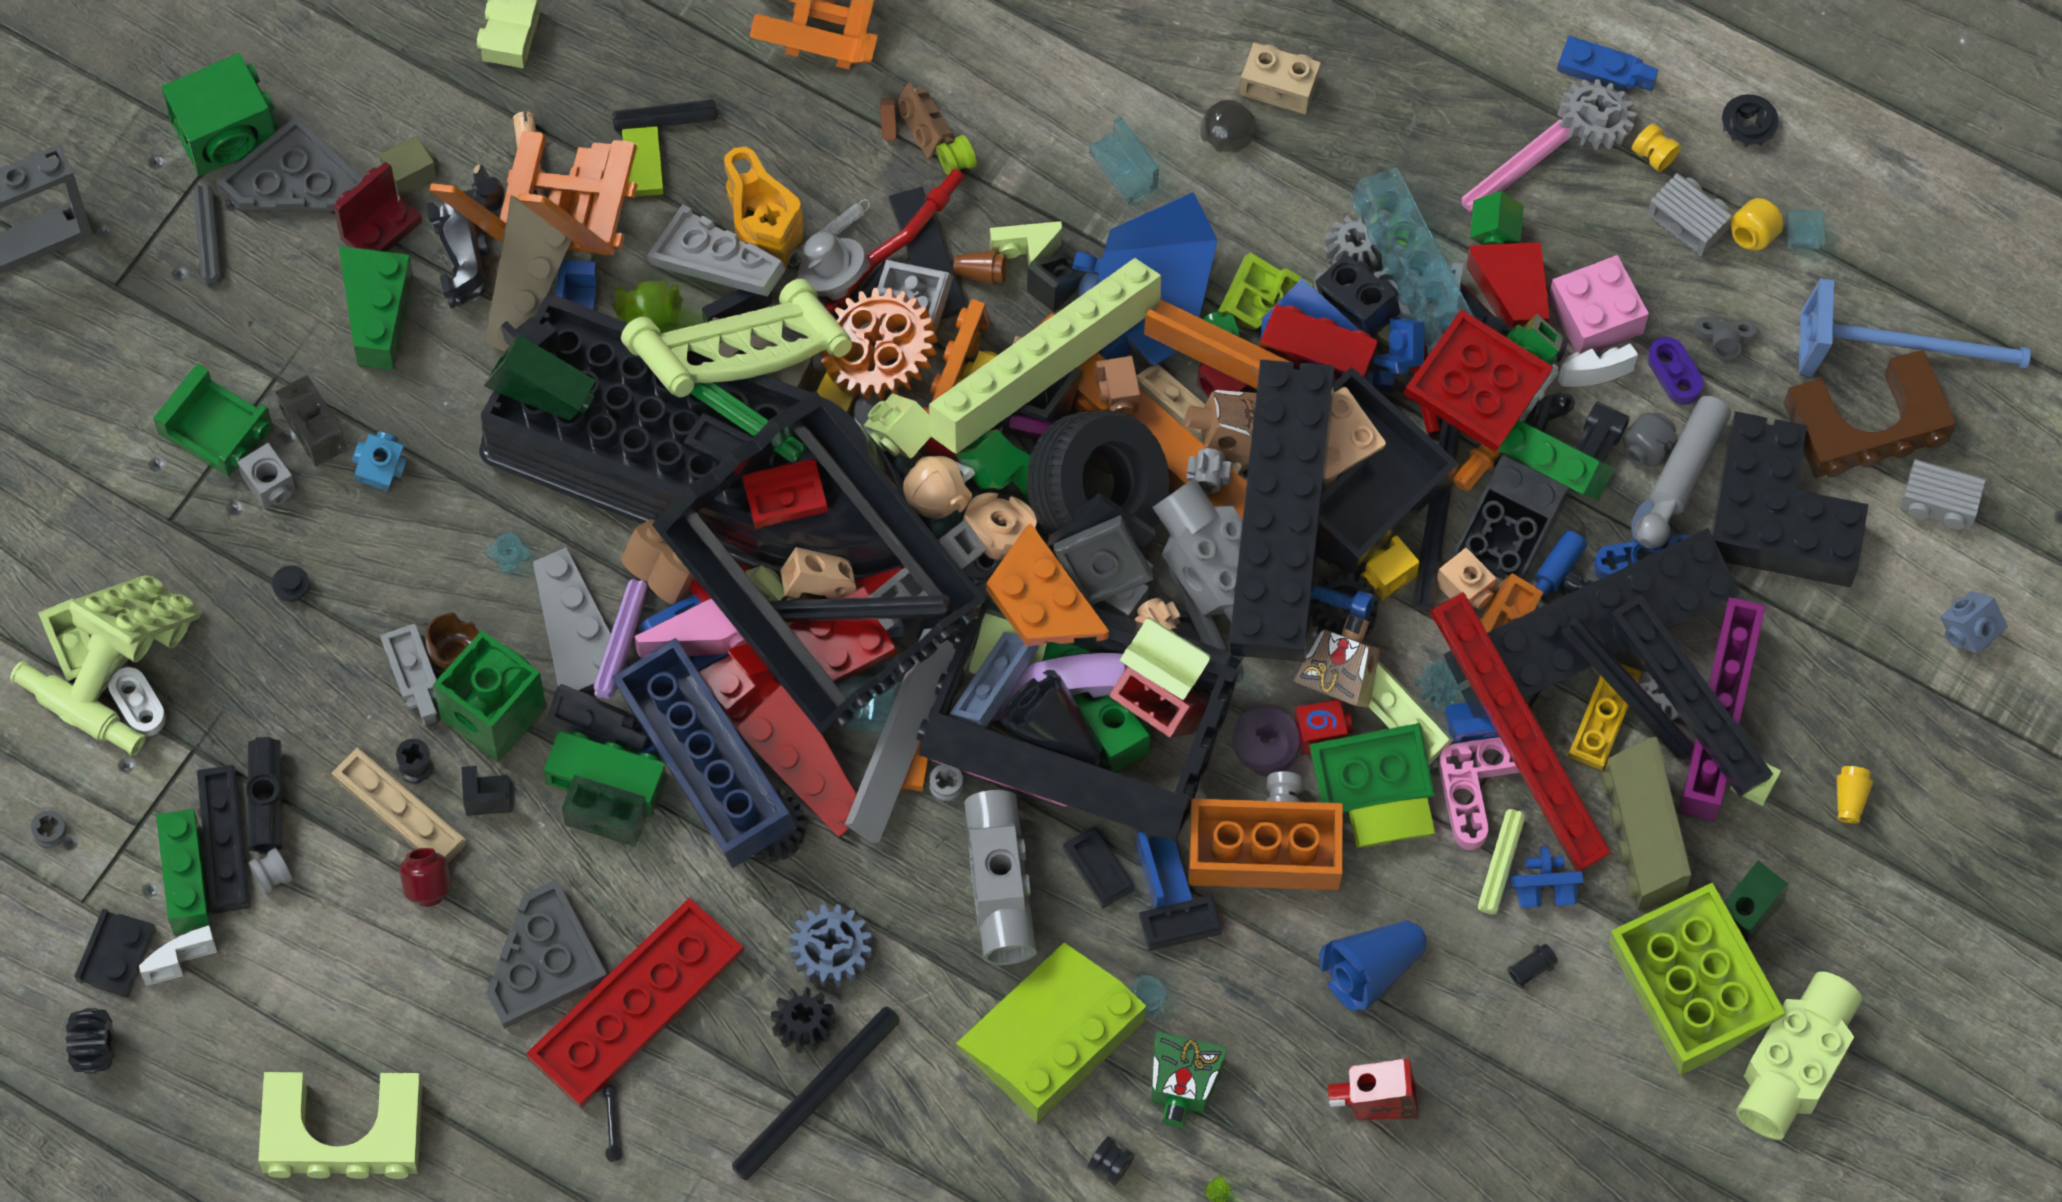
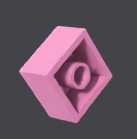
[1548,255,1649,354]

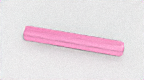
[1461,120,1570,214]

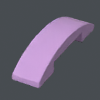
[991,653,1127,722]

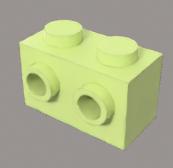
[863,394,931,459]

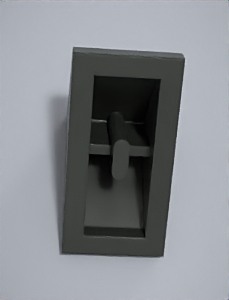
[1027,252,1087,312]

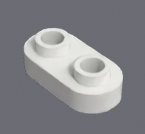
[108,667,166,737]

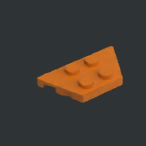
[986,524,1109,646]

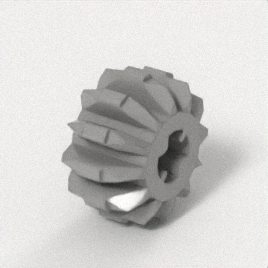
[1324,215,1385,270]

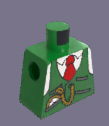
[1151,1031,1228,1128]

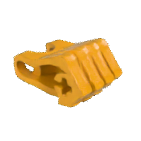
[724,146,804,269]

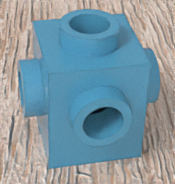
[352,432,407,492]

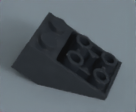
[1453,454,1572,579]

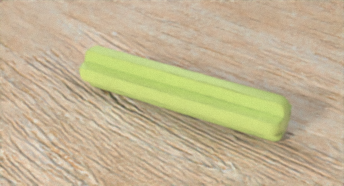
[1478,809,1525,915]

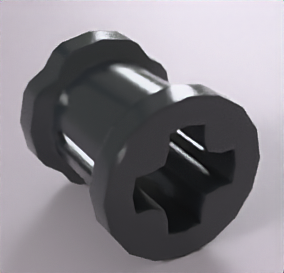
[396,738,433,784]

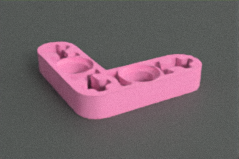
[1439,737,1520,850]

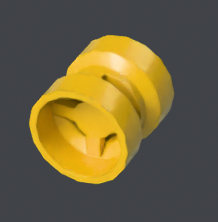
[1631,123,1682,172]

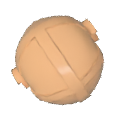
[903,456,972,519]

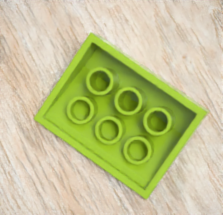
[1609,882,1786,1076]
[956,943,1147,1123]

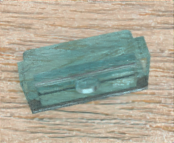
[1089,116,1159,205]

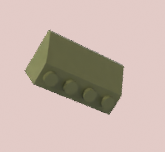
[1600,737,1692,910]

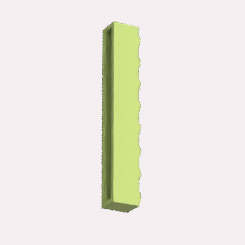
[929,258,1161,454]

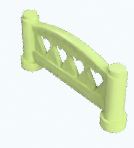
[621,279,852,397]

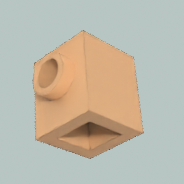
[1436,548,1496,610]

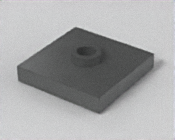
[1054,515,1153,606]

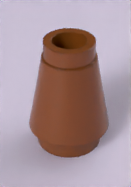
[953,250,1008,286]

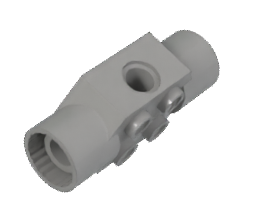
[1152,478,1243,622]
[964,790,1037,965]

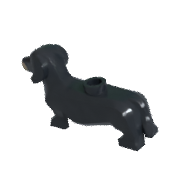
[426,165,505,308]

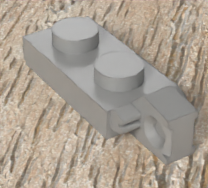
[380,623,438,726]

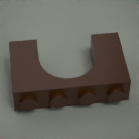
[1784,349,1956,478]

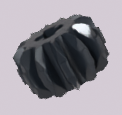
[771,987,836,1054]
[65,1008,116,1074]

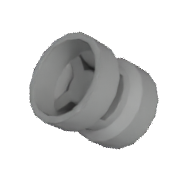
[1266,771,1304,802]

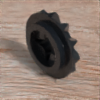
[1721,94,1779,147]

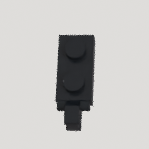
[546,684,650,750]

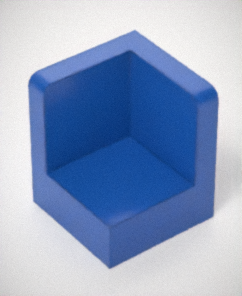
[555,260,598,310]

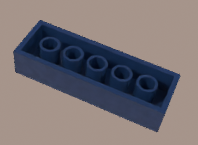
[612,638,797,869]

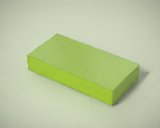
[622,126,663,197]

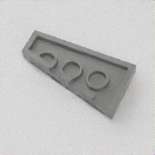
[647,204,785,297]

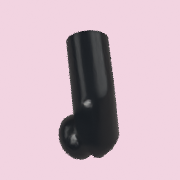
[1529,392,1575,432]

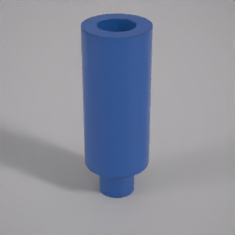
[1534,530,1587,599]

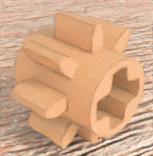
[1135,598,1181,634]

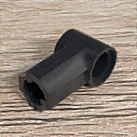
[1575,401,1630,462]

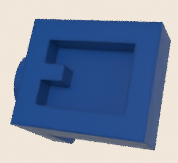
[1374,317,1425,374]

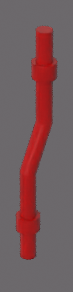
[823,169,965,316]

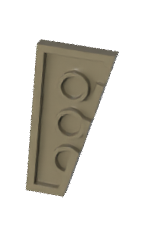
[484,195,572,351]

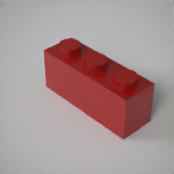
[1260,304,1378,382]

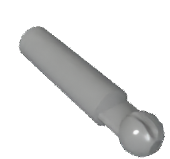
[1634,396,1732,549]

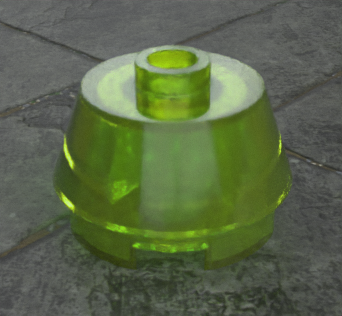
[612,281,684,333]

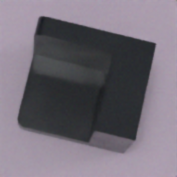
[501,317,561,354]
[461,766,511,816]

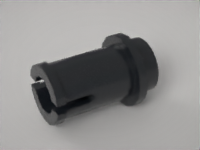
[1507,944,1558,988]

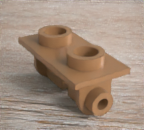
[895,82,954,160]

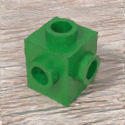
[1506,314,1564,366]

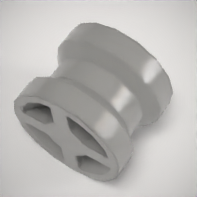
[248,848,293,895]

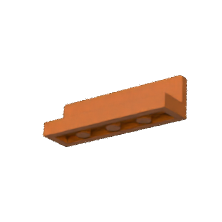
[1144,300,1290,389]

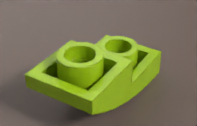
[1349,798,1435,848]

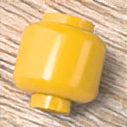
[1730,198,1784,251]

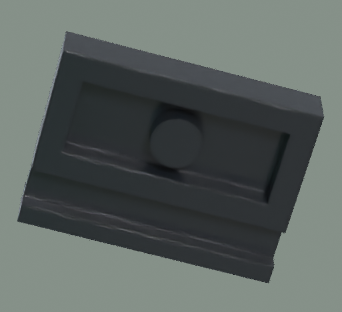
[74,909,156,997]

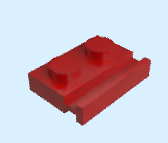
[742,458,828,529]

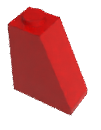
[1466,242,1550,327]
[1109,666,1209,738]

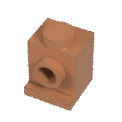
[1095,356,1140,415]

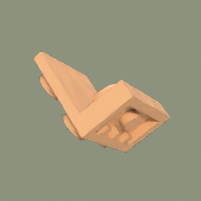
[1323,387,1386,492]

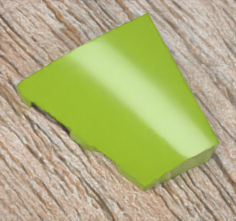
[1218,252,1313,330]

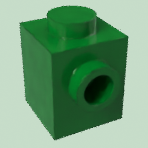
[1470,191,1524,245]

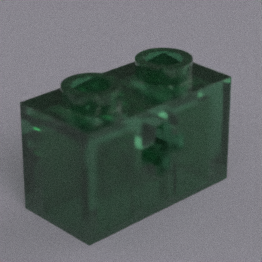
[561,775,648,847]

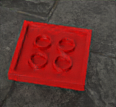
[1403,309,1554,453]

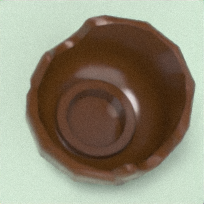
[425,613,479,669]

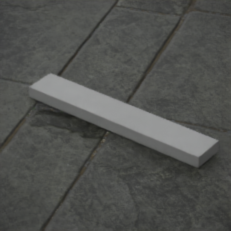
[845,629,956,843]

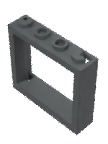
[0,144,93,274]

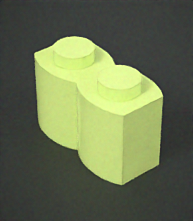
[476,0,540,69]

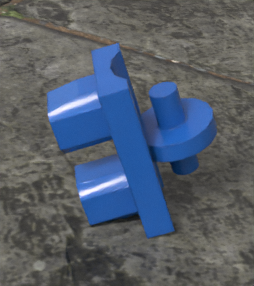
[1510,846,1583,908]

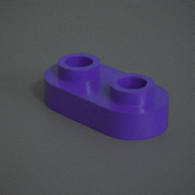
[1648,337,1703,405]

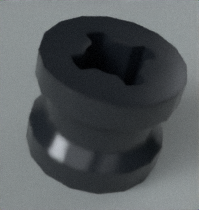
[1088,1136,1135,1185]

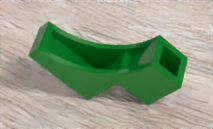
[955,430,1095,501]

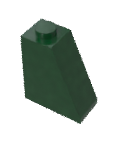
[484,335,596,421]

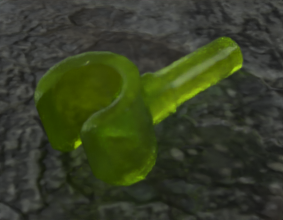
[1205,1176,1232,1202]

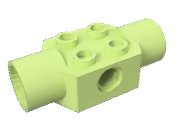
[1736,972,1863,1140]

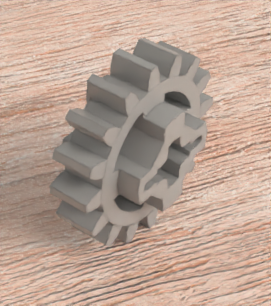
[1557,79,1636,150]

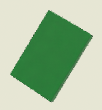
[1309,723,1435,815]

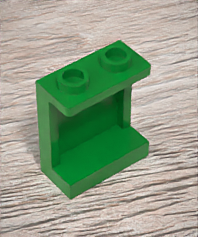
[153,364,272,477]

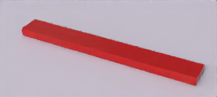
[1429,592,1611,872]

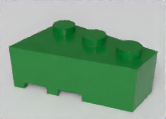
[338,246,413,370]

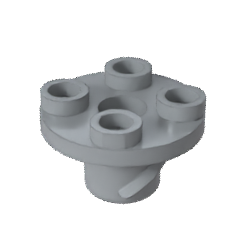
[798,231,870,300]

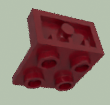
[334,162,422,252]

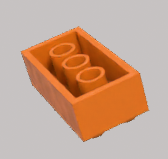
[1188,798,1343,890]

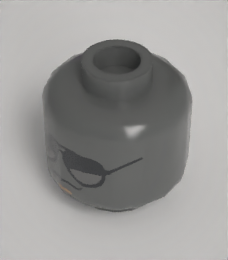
[1623,412,1677,466]

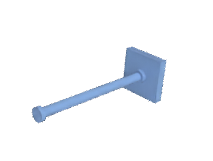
[1799,278,2031,376]

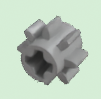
[1186,448,1232,494]

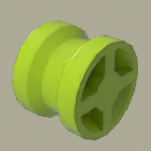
[936,134,977,175]

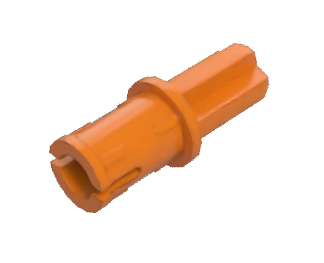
[1453,444,1502,492]

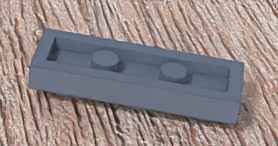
[950,632,1039,729]

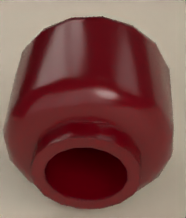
[399,848,452,907]

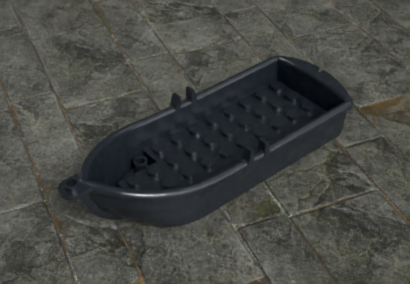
[479,295,927,580]

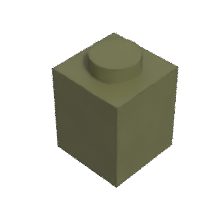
[379,136,438,197]

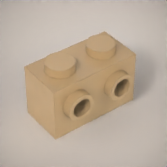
[1239,42,1321,115]

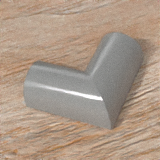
[877,260,953,345]

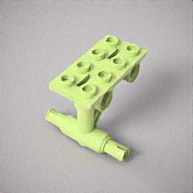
[10,575,202,756]

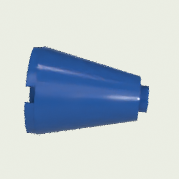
[1319,920,1427,1011]

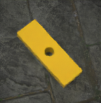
[1568,663,1642,771]

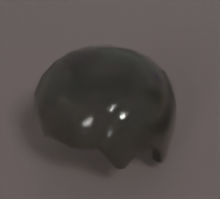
[1199,99,1256,152]

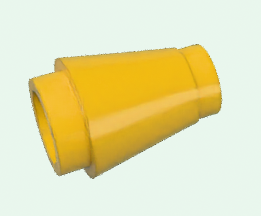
[1836,766,1874,824]

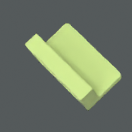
[1119,618,1211,700]

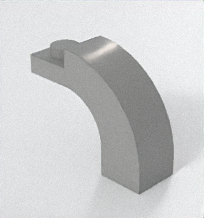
[867,520,988,630]

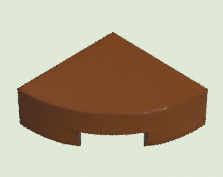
[879,98,896,140]

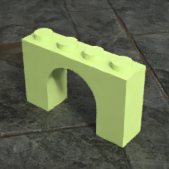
[258,1072,423,1179]

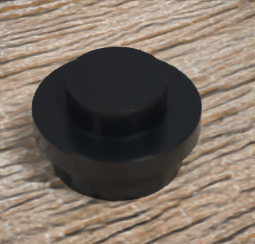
[272,566,310,602]

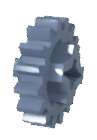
[790,904,872,987]

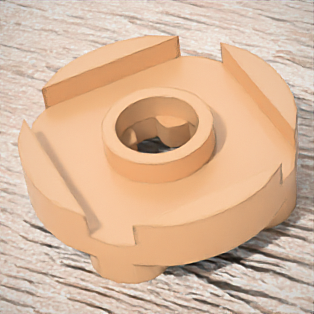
[963,492,1037,560]

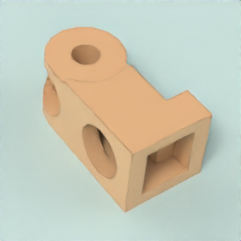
[780,547,856,599]

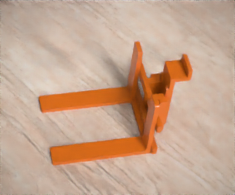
[749,0,878,70]
[429,131,638,256]

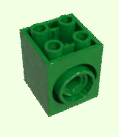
[161,53,279,177]
[433,630,546,762]

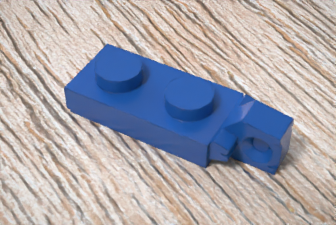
[1557,36,1658,91]

